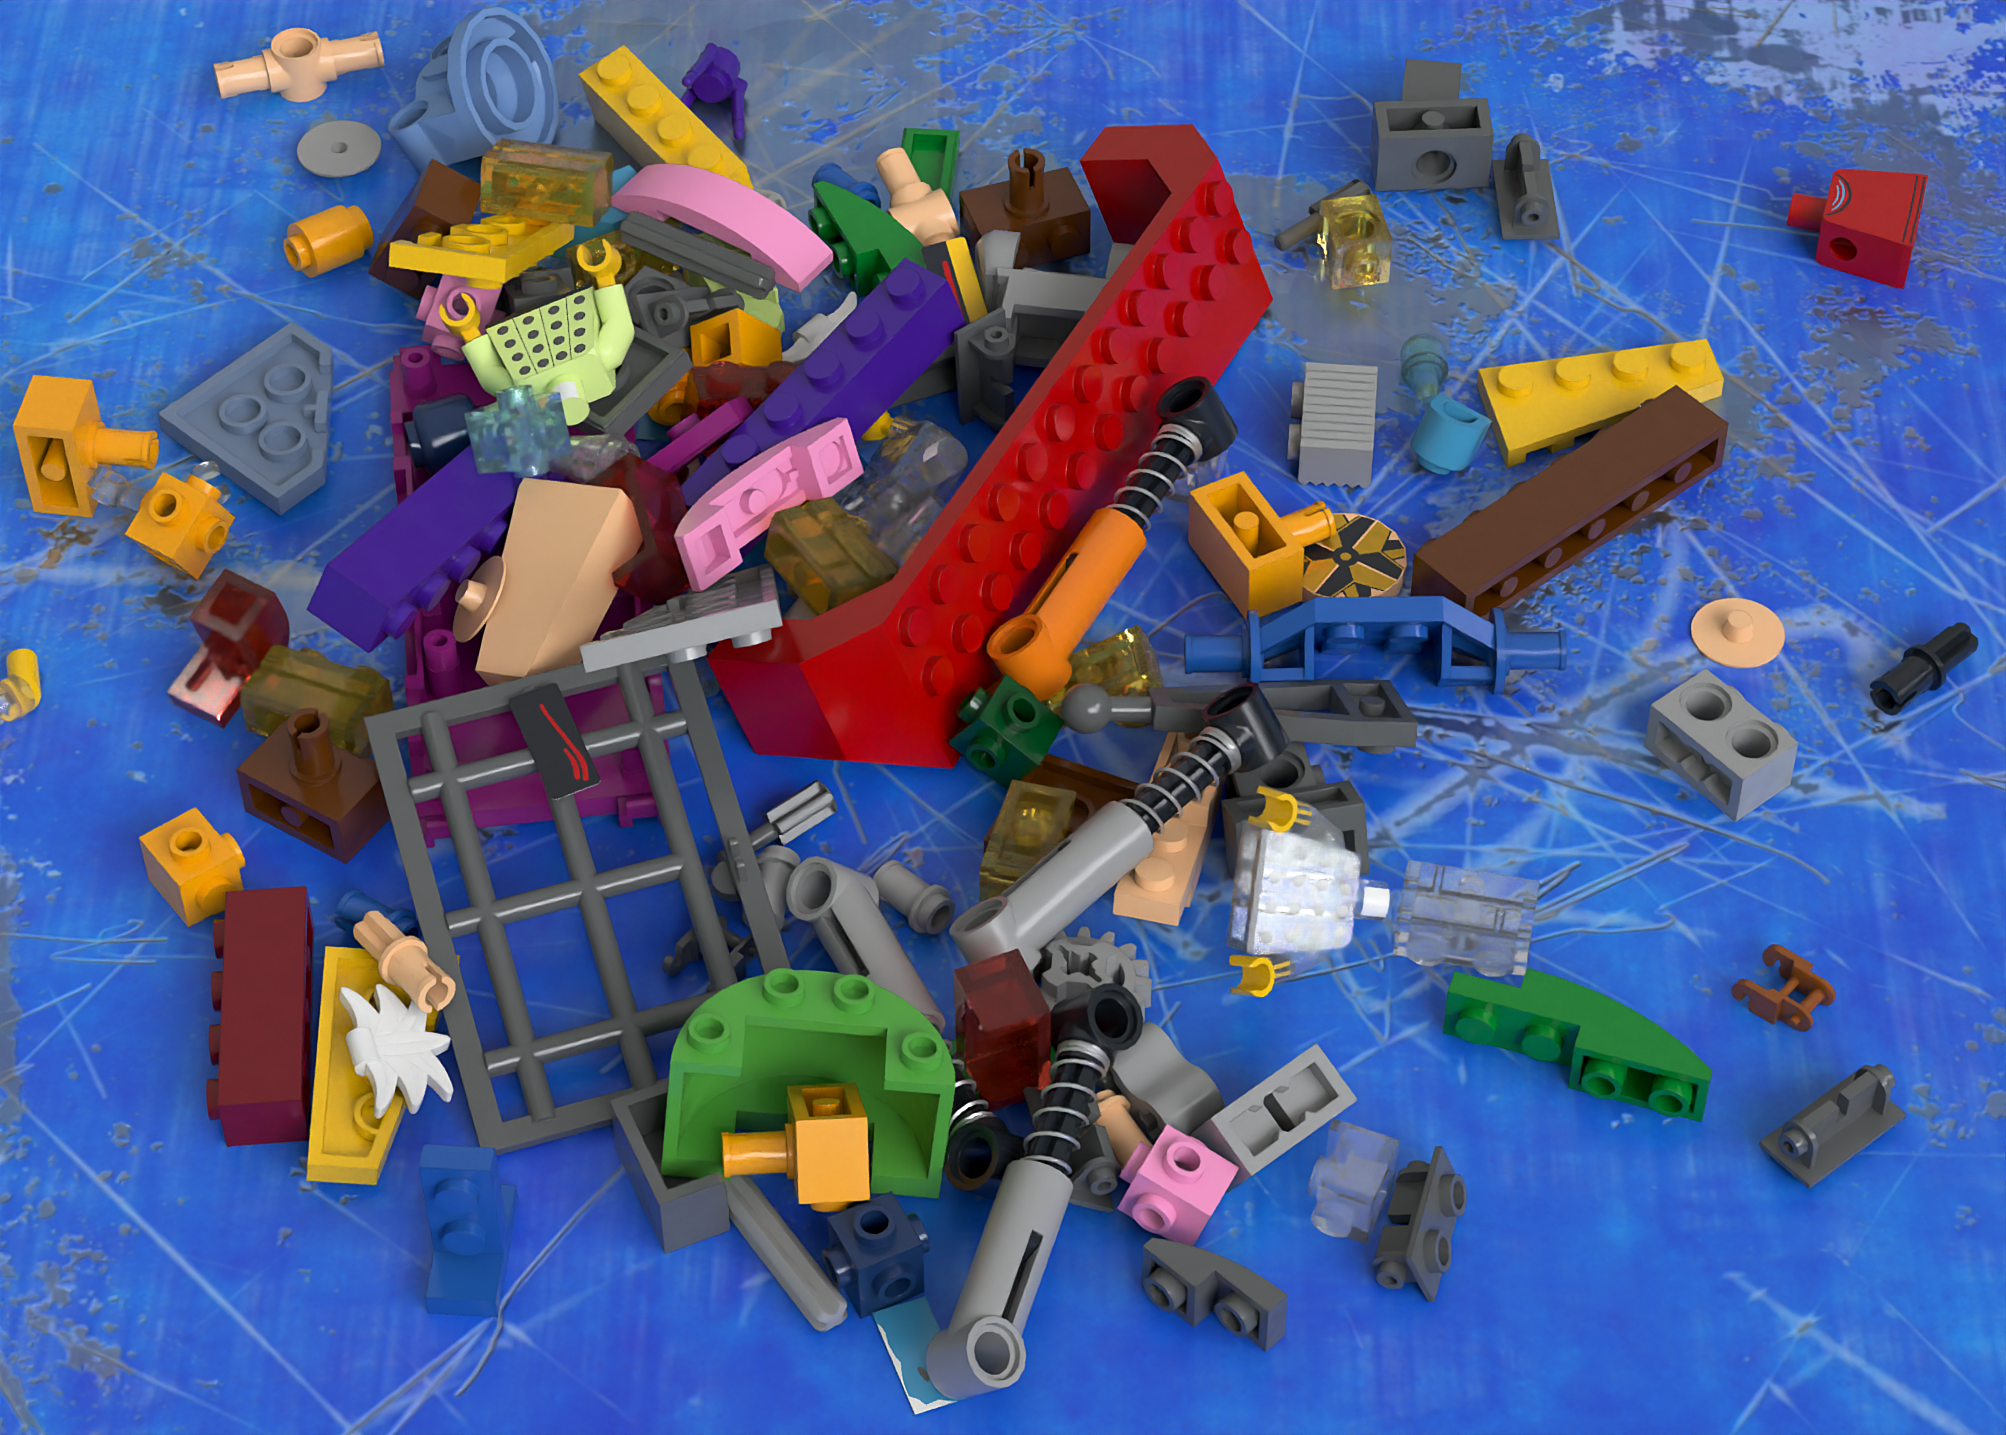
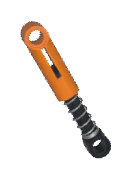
[987,376,1238,702]

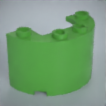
[661,968,956,1199]

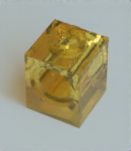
[1317,194,1392,290]

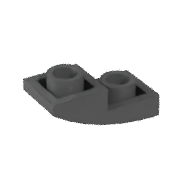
[1142,1238,1288,1352]

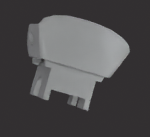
[975,230,1134,370]

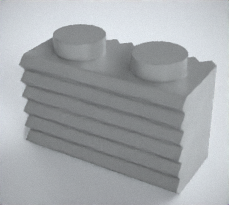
[1287,362,1378,489]

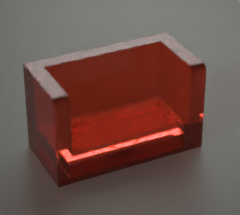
[586,452,691,606]
[954,948,1051,1111]

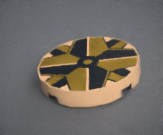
[1302,513,1407,603]

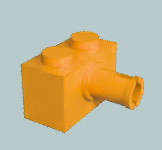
[12,375,159,518]
[1188,471,1336,619]
[721,1082,870,1212]

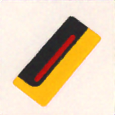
[921,237,988,325]

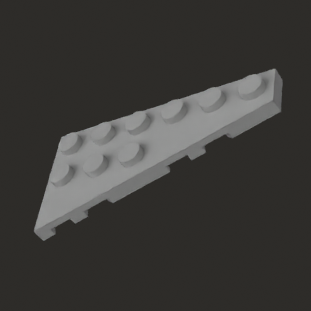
[579,563,783,673]

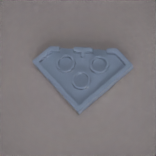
[158,322,335,515]

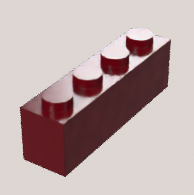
[206,886,315,1147]

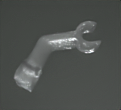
[87,461,231,513]

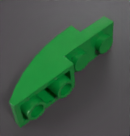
[808,181,926,298]
[1443,968,1713,1122]

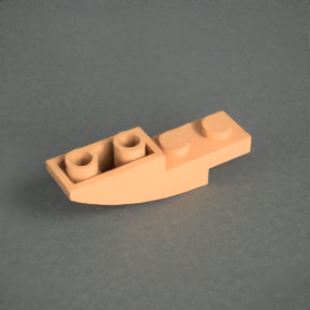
[1113,731,1226,926]

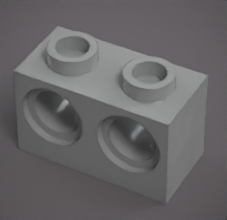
[1644,669,1798,822]
[1188,1043,1358,1193]

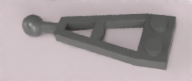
[1061,679,1418,754]

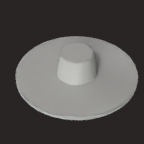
[297,120,382,178]

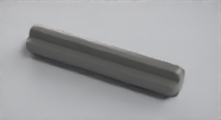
[619,211,776,300]

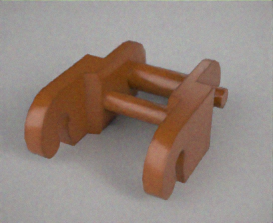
[1731,944,1836,1032]

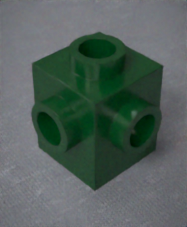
[948,674,1065,790]

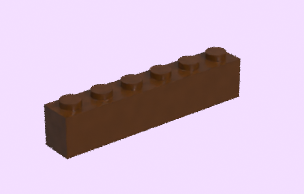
[1410,385,1729,621]

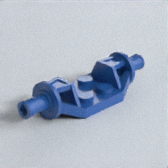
[1184,596,1567,695]

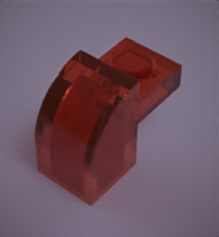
[167,569,290,729]

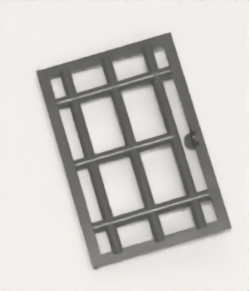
[364,654,791,1156]

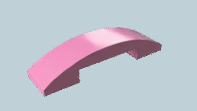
[611,164,833,293]
[674,417,864,593]

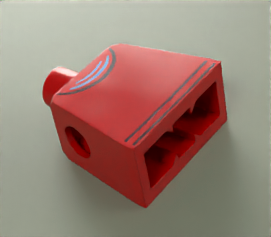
[1786,169,1928,289]

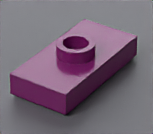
[632,395,754,489]

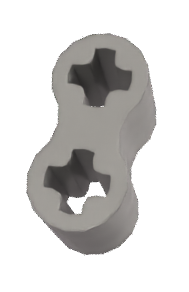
[1096,1022,1225,1145]

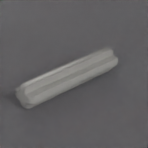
[722,1175,848,1332]

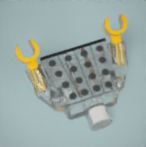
[784,410,969,560]
[1226,786,1390,997]

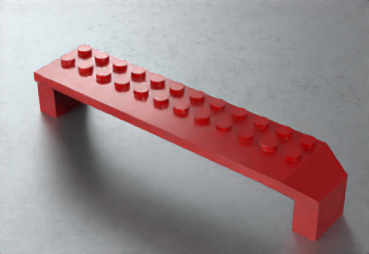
[706,124,1273,769]

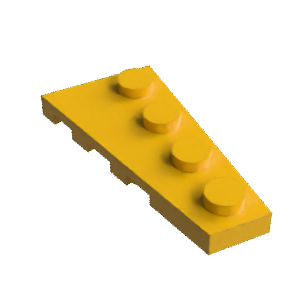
[389,209,575,289]
[1477,339,1724,468]
[306,946,460,1185]

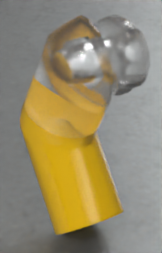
[0,648,41,726]

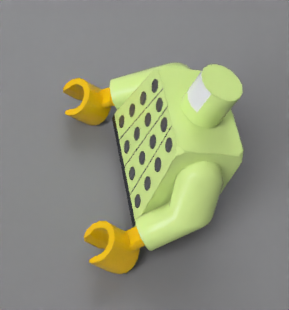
[439,239,635,425]

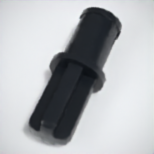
[1870,622,1979,716]

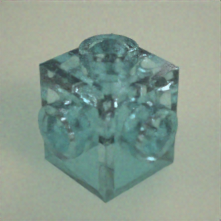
[464,384,573,478]

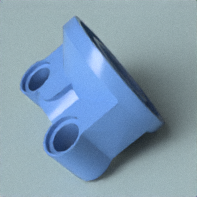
[388,7,559,174]

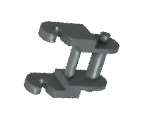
[662,914,757,993]

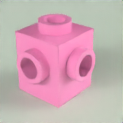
[416,274,506,361]
[1117,1124,1240,1246]

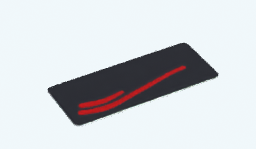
[509,683,601,800]

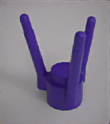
[680,43,748,140]

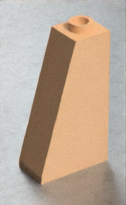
[475,477,651,686]

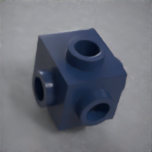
[822,1191,930,1319]

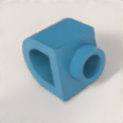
[1410,393,1492,475]

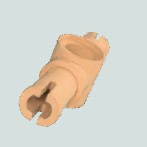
[213,28,384,102]
[876,148,960,247]

